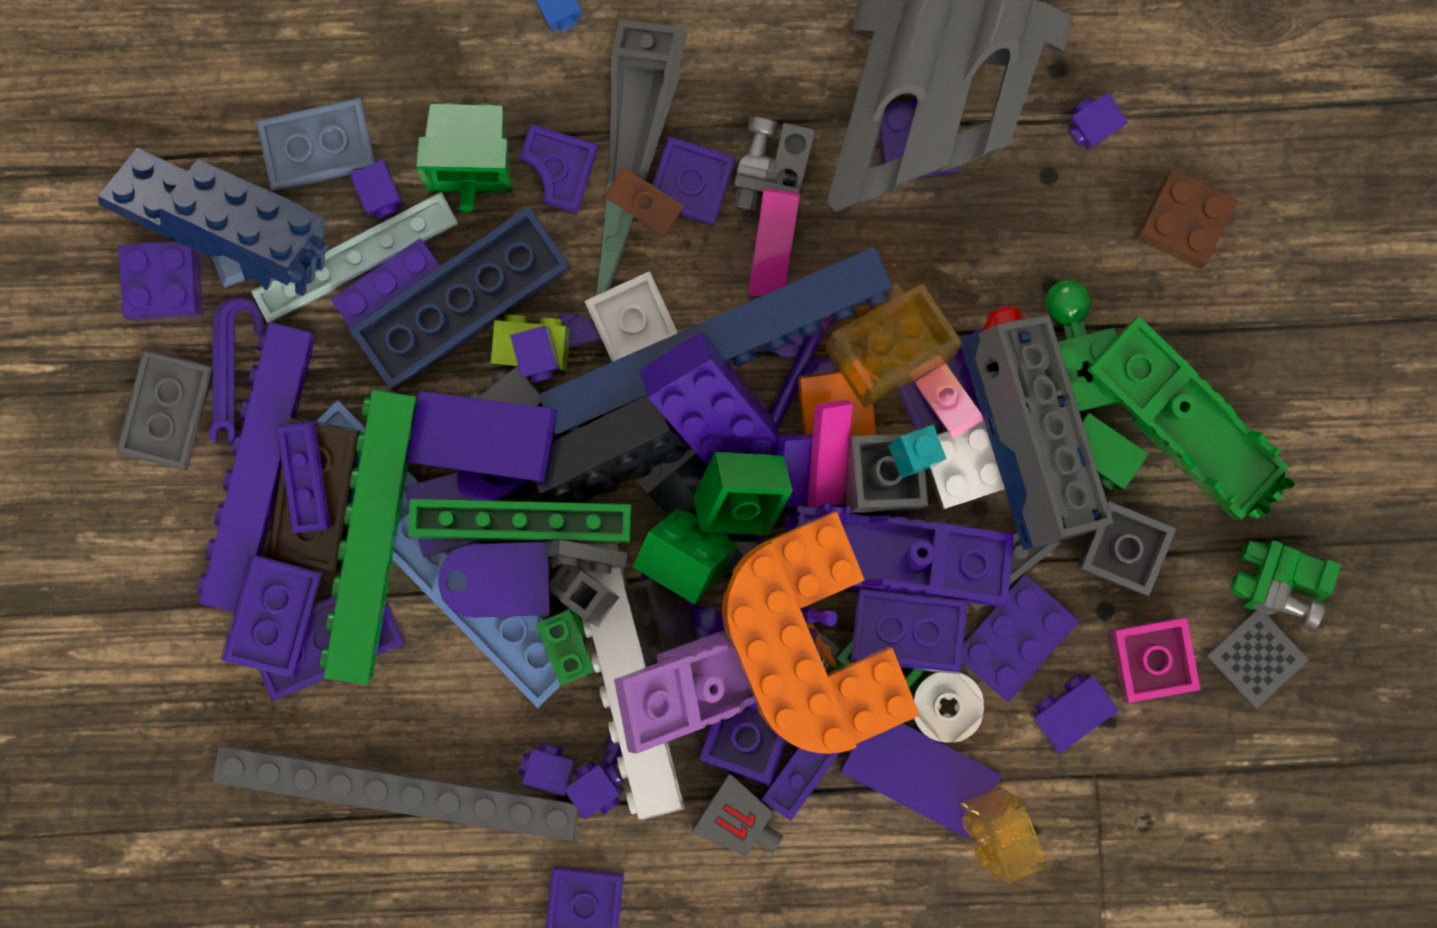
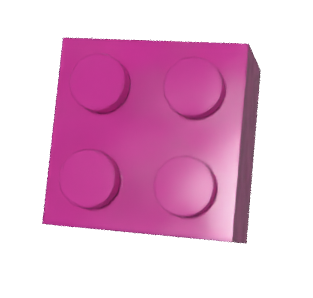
[1109,617,1200,703]

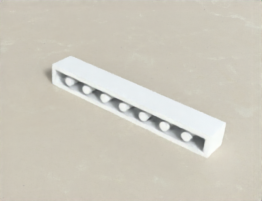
[578,543,685,820]

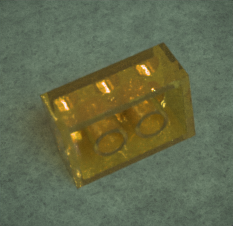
[826,284,962,408]

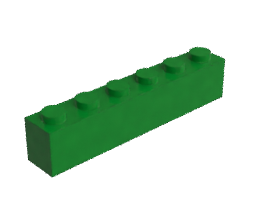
[408,499,633,545]

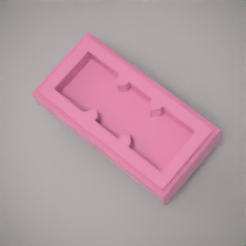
[915,363,983,439]

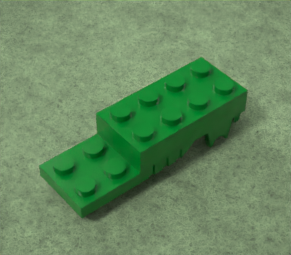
[1087,316,1296,520]

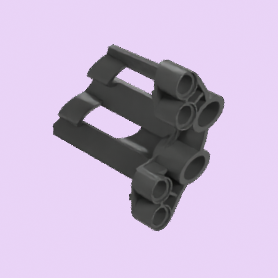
[827,0,1073,212]

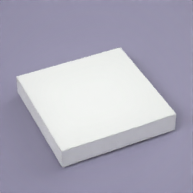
[584,271,678,362]

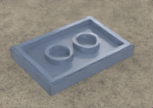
[256,98,376,192]

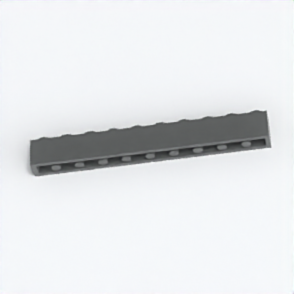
[212,744,579,841]

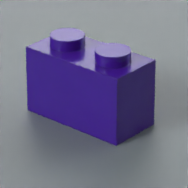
[1031,673,1119,753]

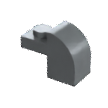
[549,566,620,627]

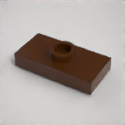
[604,167,684,236]

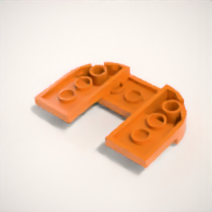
[722,512,920,754]

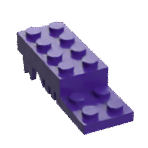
[785,503,1014,607]

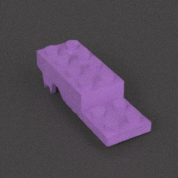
[614,628,824,754]

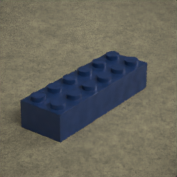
[349,206,572,392]

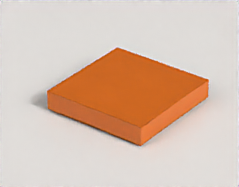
[797,367,876,437]

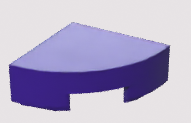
[559,313,602,349]

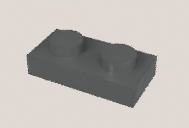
[544,540,627,574]

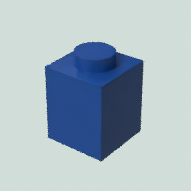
[535,0,583,33]

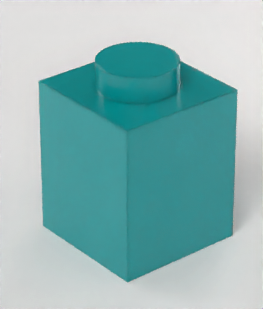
[888,425,947,479]

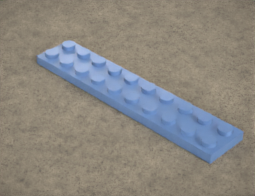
[317,400,590,708]

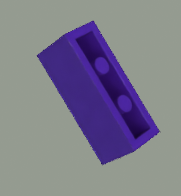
[331,238,441,328]

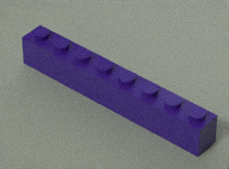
[197,323,316,612]

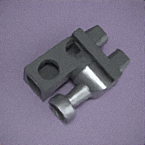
[734,117,815,212]

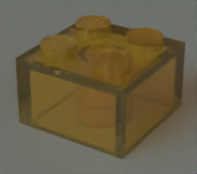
[961,786,1049,885]

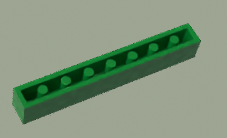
[320,390,418,685]

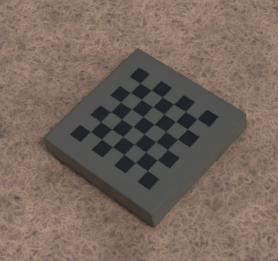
[1205,609,1309,709]

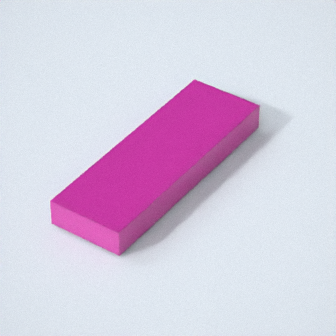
[748,188,800,296]
[807,399,853,508]

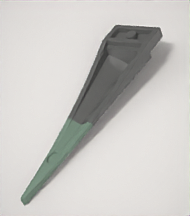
[596,19,688,295]

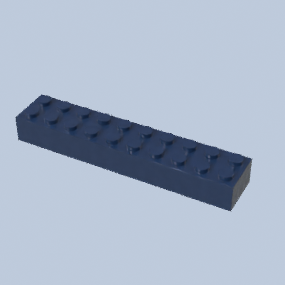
[539,246,894,436]

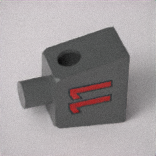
[692,772,783,856]

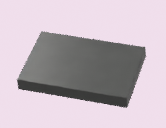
[116,349,213,471]

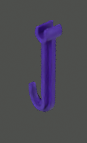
[209,297,264,445]

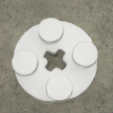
[913,672,984,743]

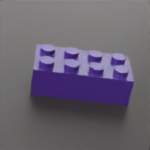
[639,332,780,466]

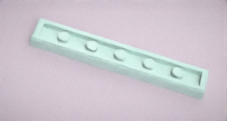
[251,192,459,323]

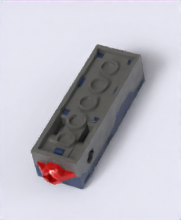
[960,306,1114,550]

